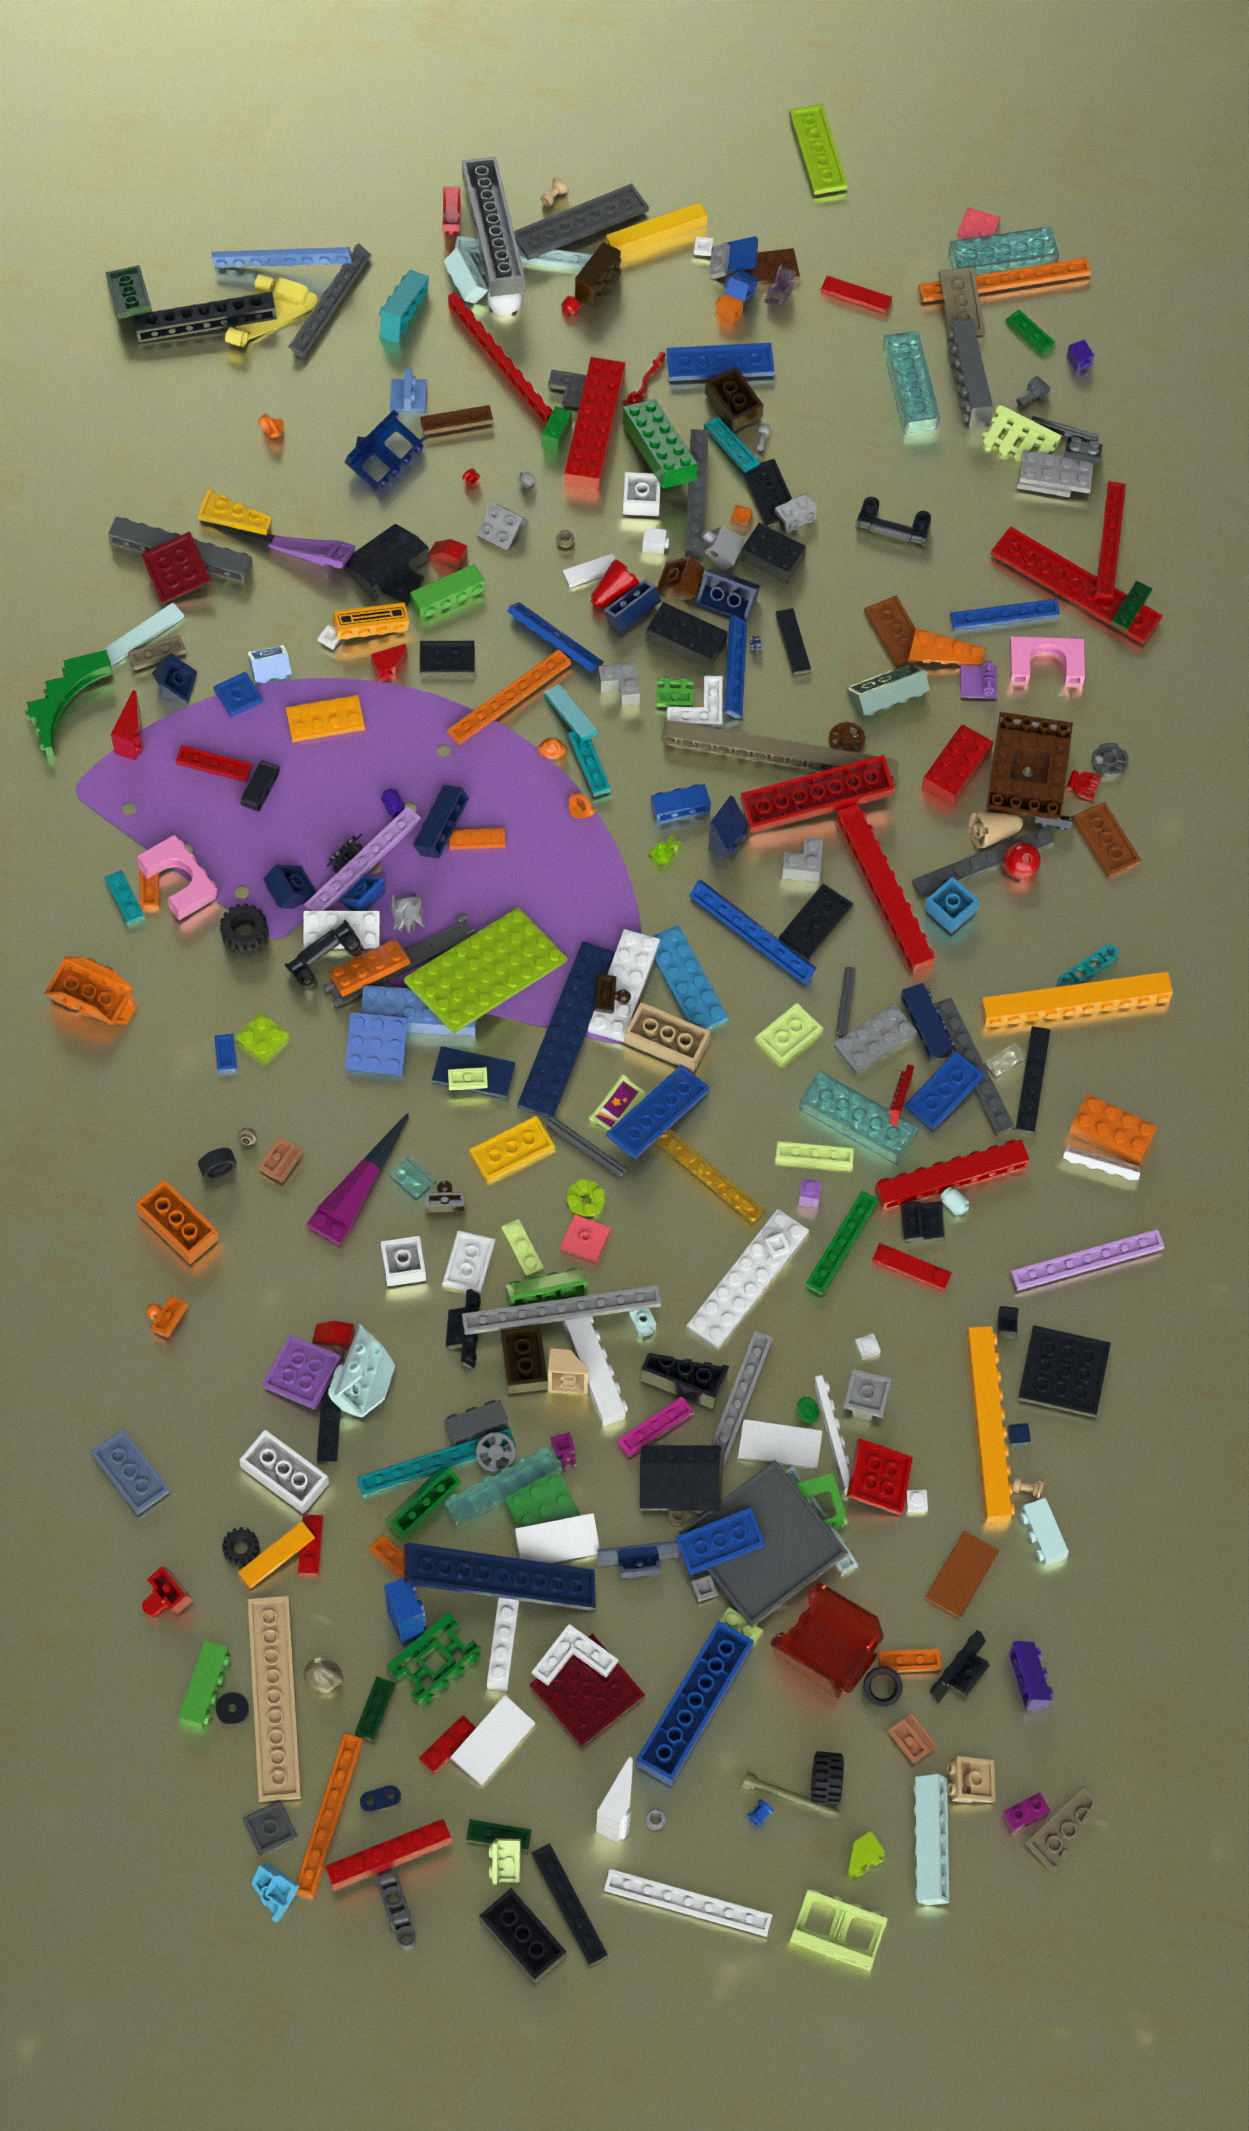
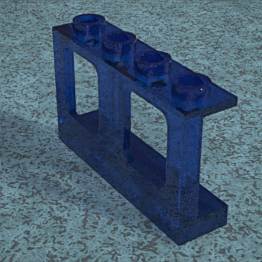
[344,410,425,491]

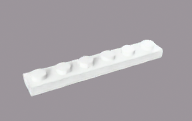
[814,1375,851,1494]

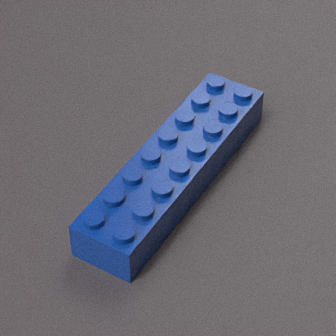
[635,1621,754,1786]

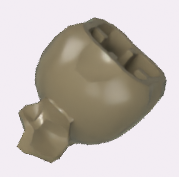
[304,1657,343,1693]

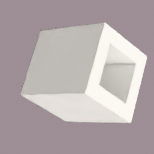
[642,527,670,555]

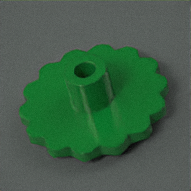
[797,1396,820,1424]

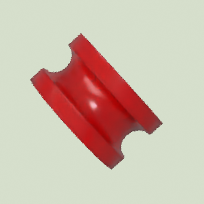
[462,468,480,486]

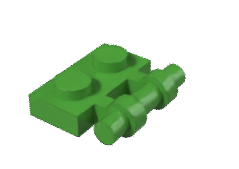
[656,677,694,707]

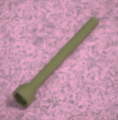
[742,1771,839,1816]

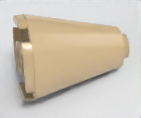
[968,812,1023,848]

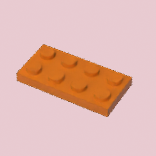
[328,939,411,997]

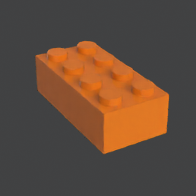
[1069,1094,1158,1166]
[135,1179,219,1265]

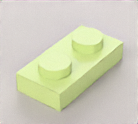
[448,1067,488,1090]
[720,1607,763,1644]

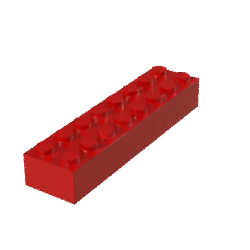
[564,357,625,491]
[740,755,895,834]

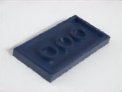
[432,1046,516,1099]

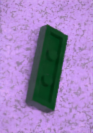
[1111,581,1153,632]
[354,1676,396,1742]
[466,1819,532,1852]

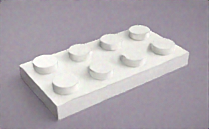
[303,911,380,949]

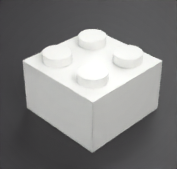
[623,472,660,516]
[381,1236,426,1287]

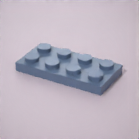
[90,1429,170,1515]

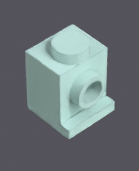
[628,1308,656,1337]

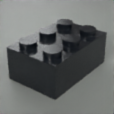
[740,523,806,584]

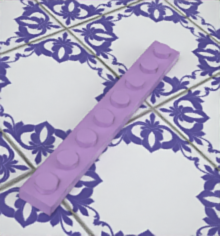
[304,806,421,911]
[1010,1229,1165,1291]

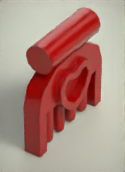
[1066,770,1102,801]

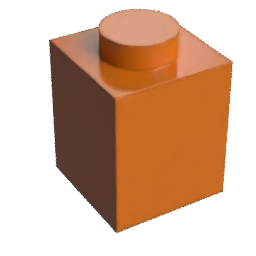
[715,294,743,324]

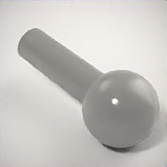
[757,423,771,451]

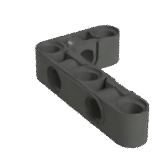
[374,1867,416,1951]

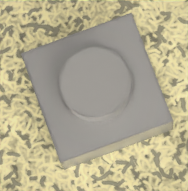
[691,1575,717,1602]

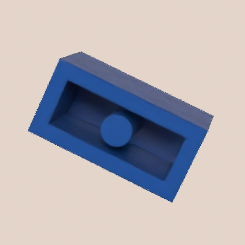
[725,270,759,301]

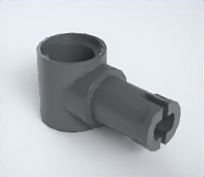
[1016,376,1051,408]

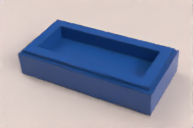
[214,1034,237,1073]

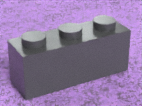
[444,1400,509,1446]

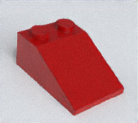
[111,690,144,760]

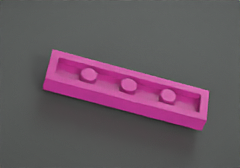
[617,1396,694,1458]

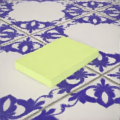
[755,1003,823,1065]

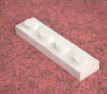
[1063,1145,1142,1180]

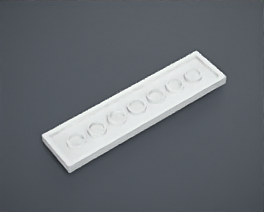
[686,1209,809,1350]

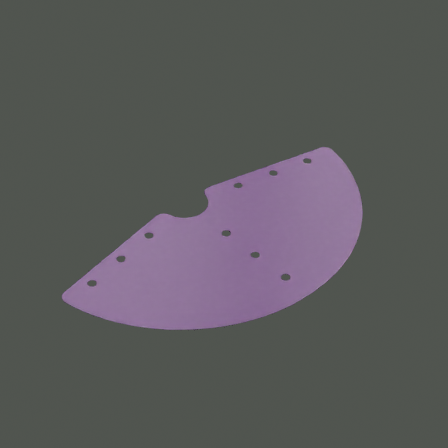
[76,678,642,1043]

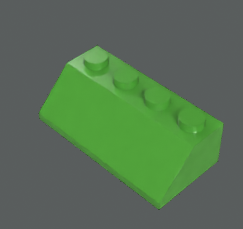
[505,1268,588,1307]

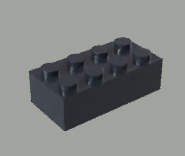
[646,602,728,670]
[479,1888,567,1985]

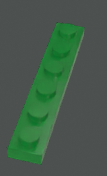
[805,1190,879,1296]

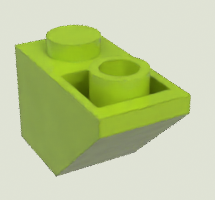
[847,1831,885,1879]

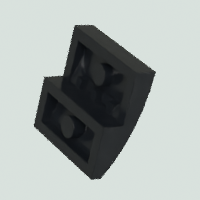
[901,1201,945,1242]

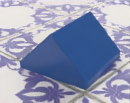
[339,875,385,911]

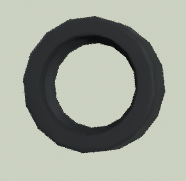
[198,1148,237,1180]
[863,1666,903,1707]

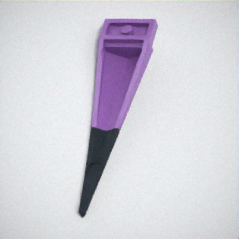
[213,523,355,569]

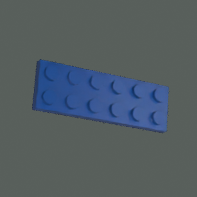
[666,343,774,381]
[606,1065,710,1159]

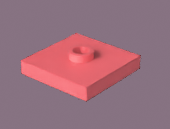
[560,1214,611,1264]

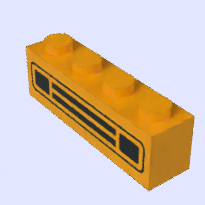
[332,603,409,640]

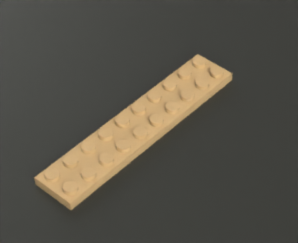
[248,1596,301,1802]

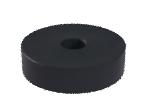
[216,1692,249,1727]

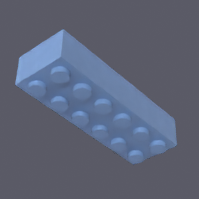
[361,985,477,1037]

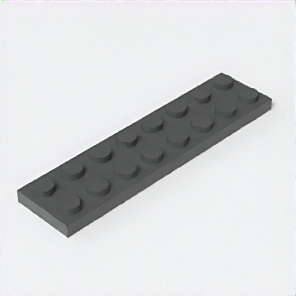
[514,183,649,260]

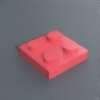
[956,207,1000,247]

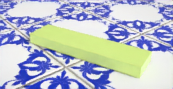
[775,1141,854,1168]

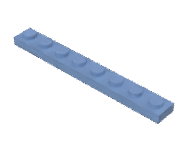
[211,247,352,268]

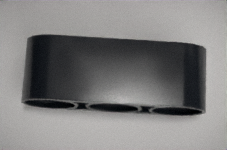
[240,760,280,812]

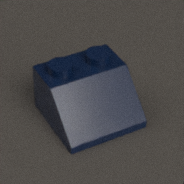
[263,865,317,909]

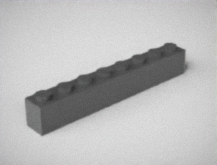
[685,429,709,563]
[108,517,253,583]

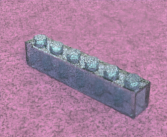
[444,1447,562,1529]

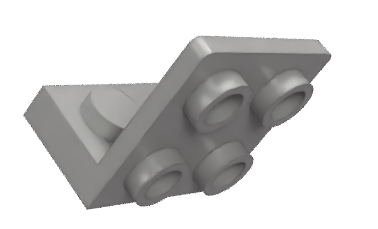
[477,502,528,550]

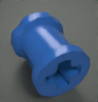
[746,1799,774,1828]

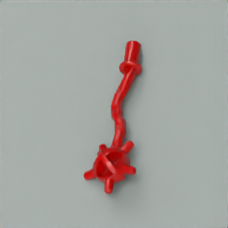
[623,351,666,405]

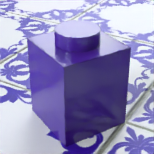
[1067,340,1094,371]

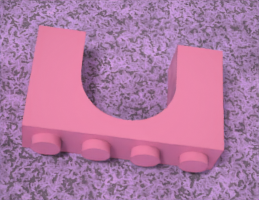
[1009,636,1085,686]
[137,835,218,920]

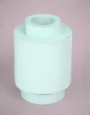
[940,1187,969,1215]

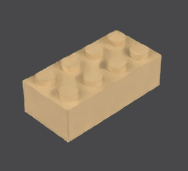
[624,1002,711,1072]

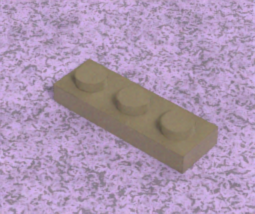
[128,635,186,670]

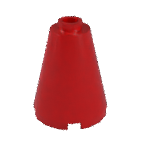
[590,559,639,609]

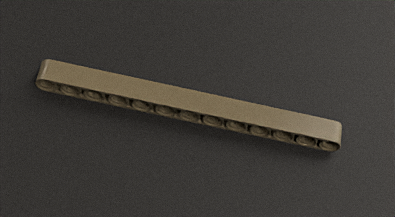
[661,721,899,782]

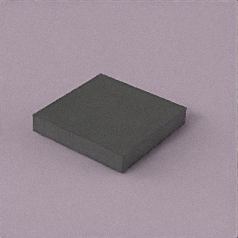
[242,1800,298,1857]

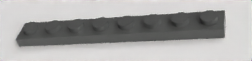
[288,243,372,358]
[912,827,1054,898]
[934,997,1015,1136]

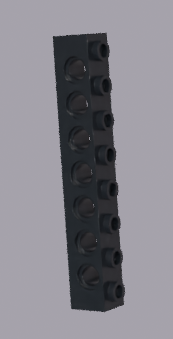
[134,292,277,343]

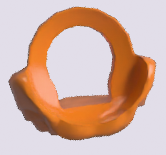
[258,413,284,438]
[537,738,567,759]
[568,792,596,818]

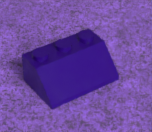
[1009,1641,1054,1712]

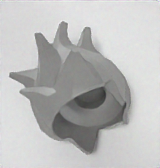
[390,892,425,933]

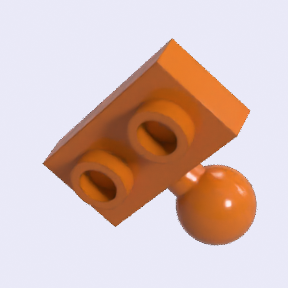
[146,1296,189,1338]

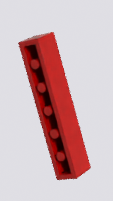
[325,1818,452,1891]

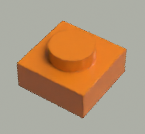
[731,505,753,527]

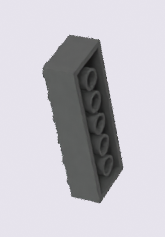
[946,319,993,429]

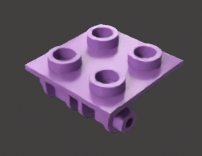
[960,660,997,699]

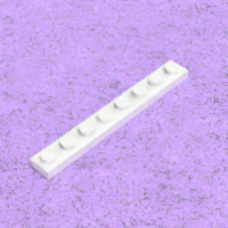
[604,1869,772,1937]

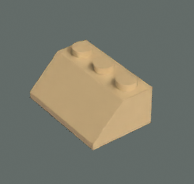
[548,1346,589,1394]

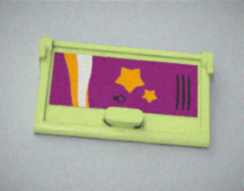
[588,1074,648,1131]

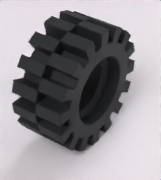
[222,1527,260,1567]

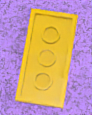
[469,1115,555,1183]

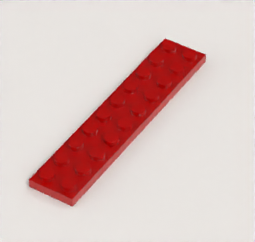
[990,526,1163,645]

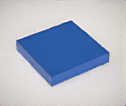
[726,236,758,274]
[213,671,263,718]

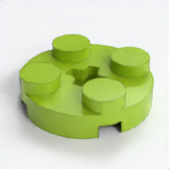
[566,1179,605,1218]

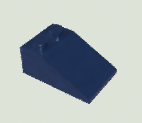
[708,795,748,860]

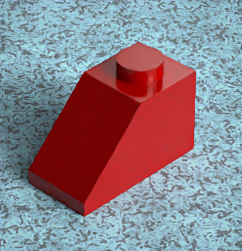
[429,539,467,571]
[371,644,407,681]
[312,1320,355,1350]

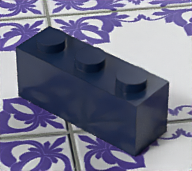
[604,579,661,633]

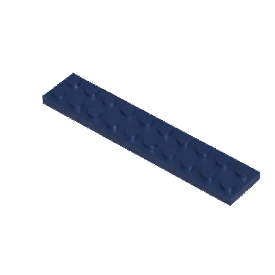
[517,941,615,1118]
[404,1542,596,1611]

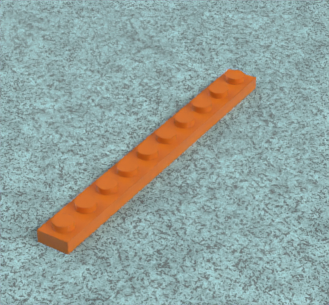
[918,257,1091,303]

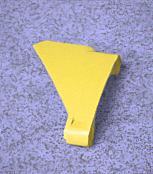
[225,274,318,347]

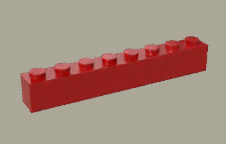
[875,1139,1030,1211]

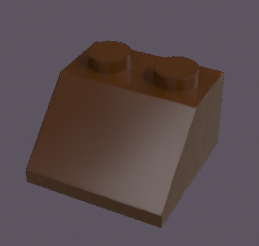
[657,556,705,601]

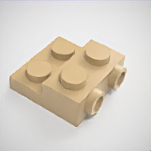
[946,1756,996,1803]

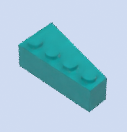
[379,270,429,344]

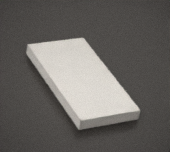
[738,1419,822,1471]
[514,1513,600,1563]
[450,1695,535,1786]

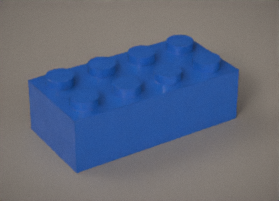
[384,1578,427,1646]

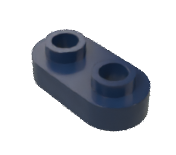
[360,1785,401,1814]

